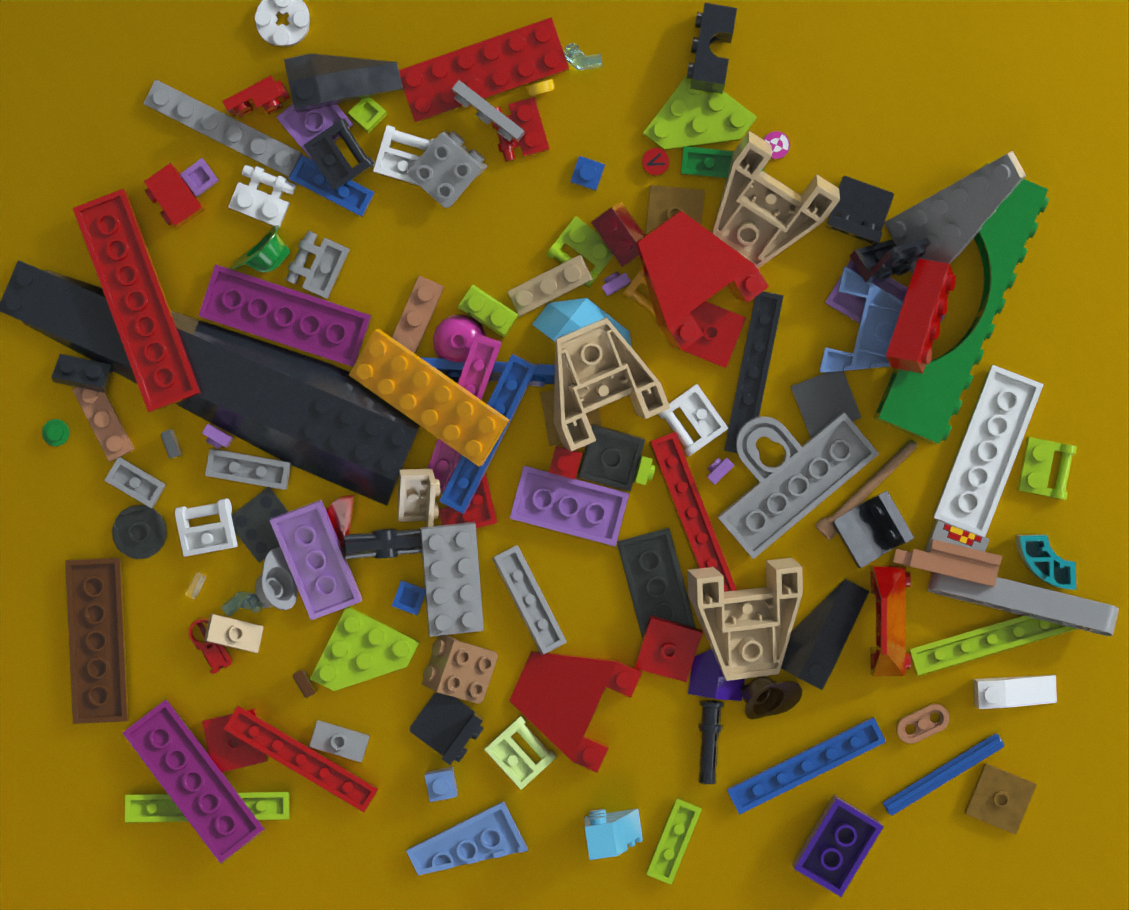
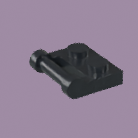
[304,118,375,191]

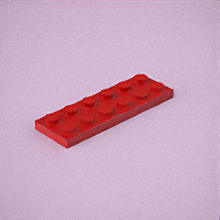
[399,17,569,123]

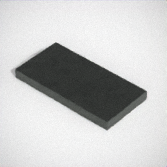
[617,528,696,639]

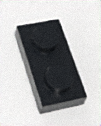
[51,354,113,393]

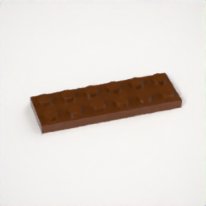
[65,558,129,724]

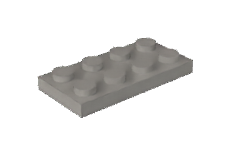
[420,522,484,637]

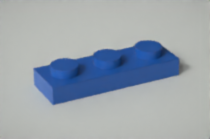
[289,155,375,217]

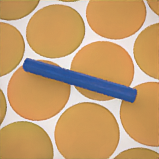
[883,734,1004,816]

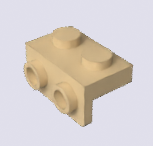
[397,469,440,527]

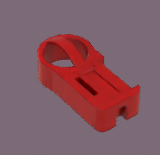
[188,617,233,674]

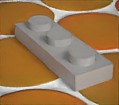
[452,80,525,142]
[205,448,291,490]

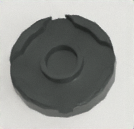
[112,505,167,559]

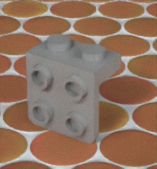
[408,130,488,208]

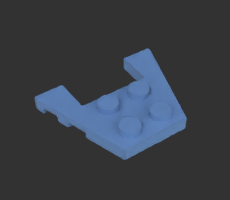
[819,267,903,373]

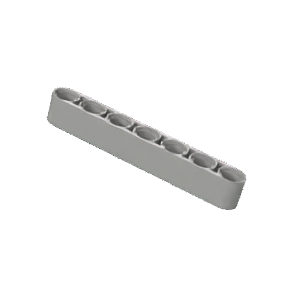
[927,572,1119,636]

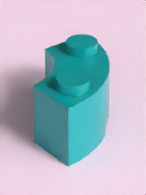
[1015,534,1076,590]

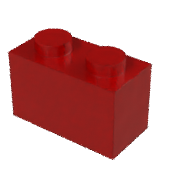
[144,163,205,228]

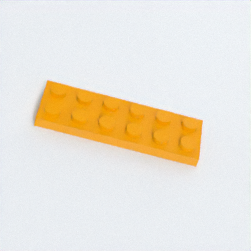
[349,329,509,466]

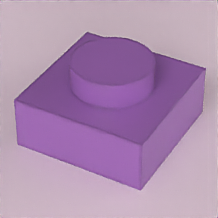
[180,158,219,197]
[602,271,631,297]
[202,424,234,449]
[706,458,735,484]

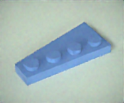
[406,801,528,875]

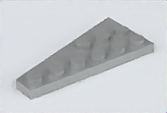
[884,151,1026,275]

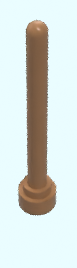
[815,440,917,541]

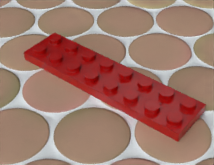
[73,188,201,413]

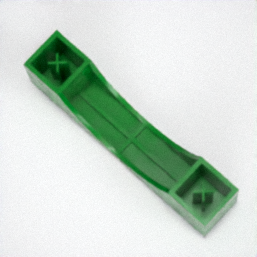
[873,163,1049,444]

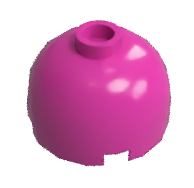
[433,314,487,362]

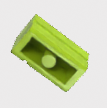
[458,285,519,338]

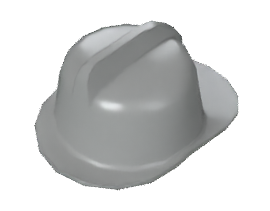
[255,547,297,610]

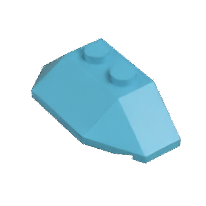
[532,298,632,348]

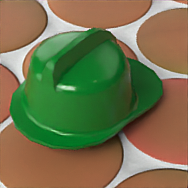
[229,225,290,272]

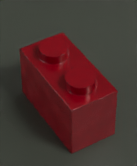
[591,202,645,267]

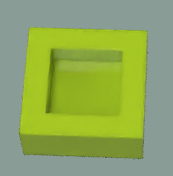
[348,97,387,134]
[633,456,655,485]

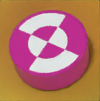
[764,131,790,160]

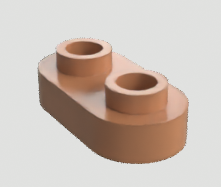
[896,704,949,743]

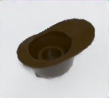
[740,676,802,720]

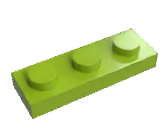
[646,798,702,885]

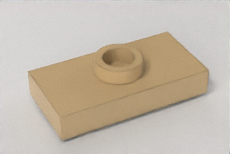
[204,614,264,653]

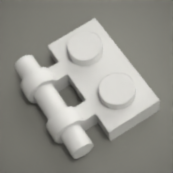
[228,165,296,228]

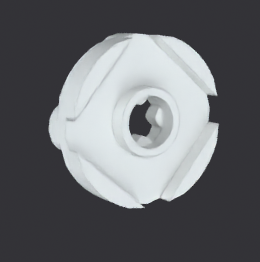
[255,0,310,47]

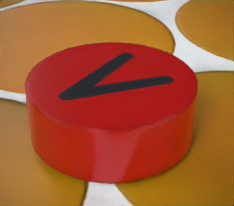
[642,148,669,176]

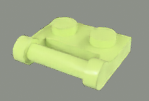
[484,716,557,789]

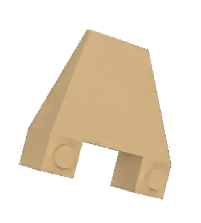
[712,131,840,268]
[554,317,670,452]
[687,558,803,681]

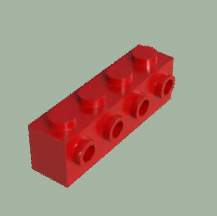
[886,258,956,374]

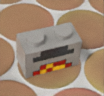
[924,520,990,552]

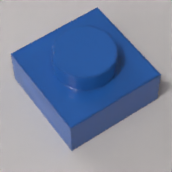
[570,156,605,191]
[392,580,425,615]

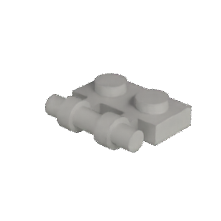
[286,231,350,299]

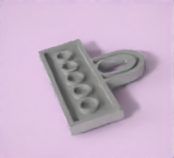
[717,411,879,559]

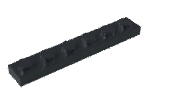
[724,291,784,453]

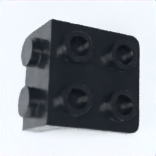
[849,238,931,283]
[410,692,484,765]

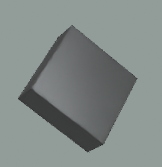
[160,430,183,458]

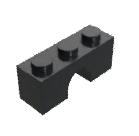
[686,3,737,94]

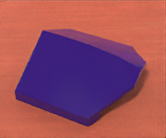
[688,649,745,701]

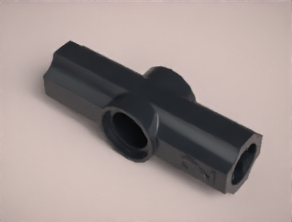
[343,529,422,559]

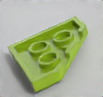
[643,76,757,150]
[310,606,420,691]

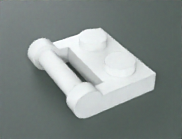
[373,125,435,185]
[658,384,729,457]
[175,498,238,557]

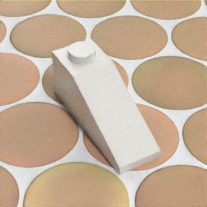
[973,675,1057,709]

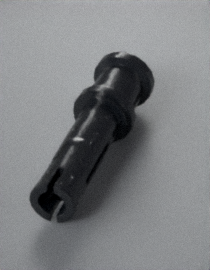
[698,700,724,784]

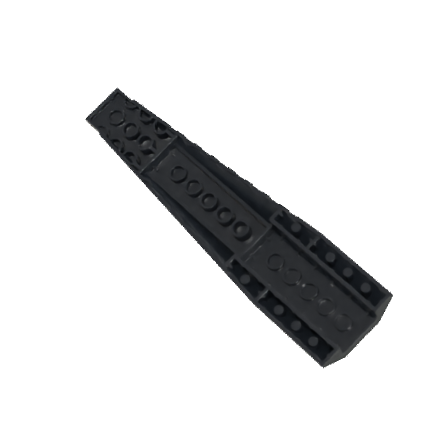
[0,260,421,506]

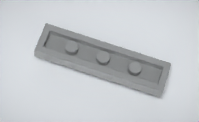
[492,545,567,655]

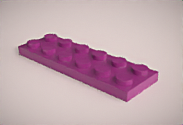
[199,264,371,367]
[123,700,265,864]

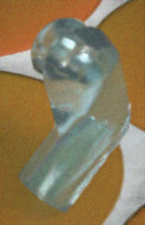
[564,43,603,70]

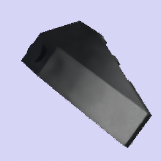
[284,53,403,113]
[781,579,870,690]

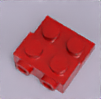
[222,76,290,118]

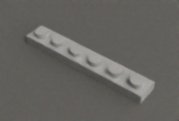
[143,79,302,178]

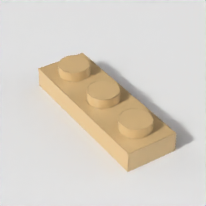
[508,255,593,316]

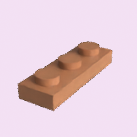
[392,276,444,354]
[72,387,135,462]

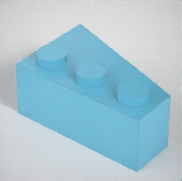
[585,809,643,860]

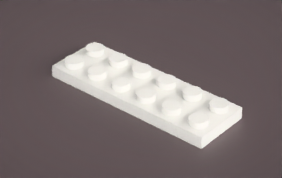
[933,365,1044,537]

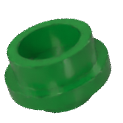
[42,419,70,446]

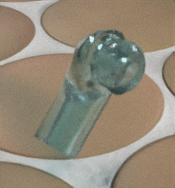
[221,592,262,617]

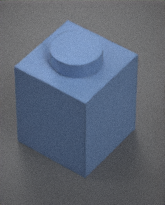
[425,767,458,802]

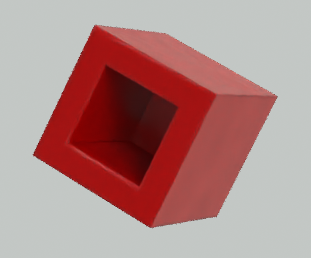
[549,446,582,479]

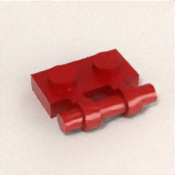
[491,97,550,162]

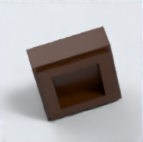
[292,668,317,698]

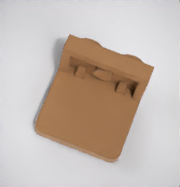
[422,635,498,704]

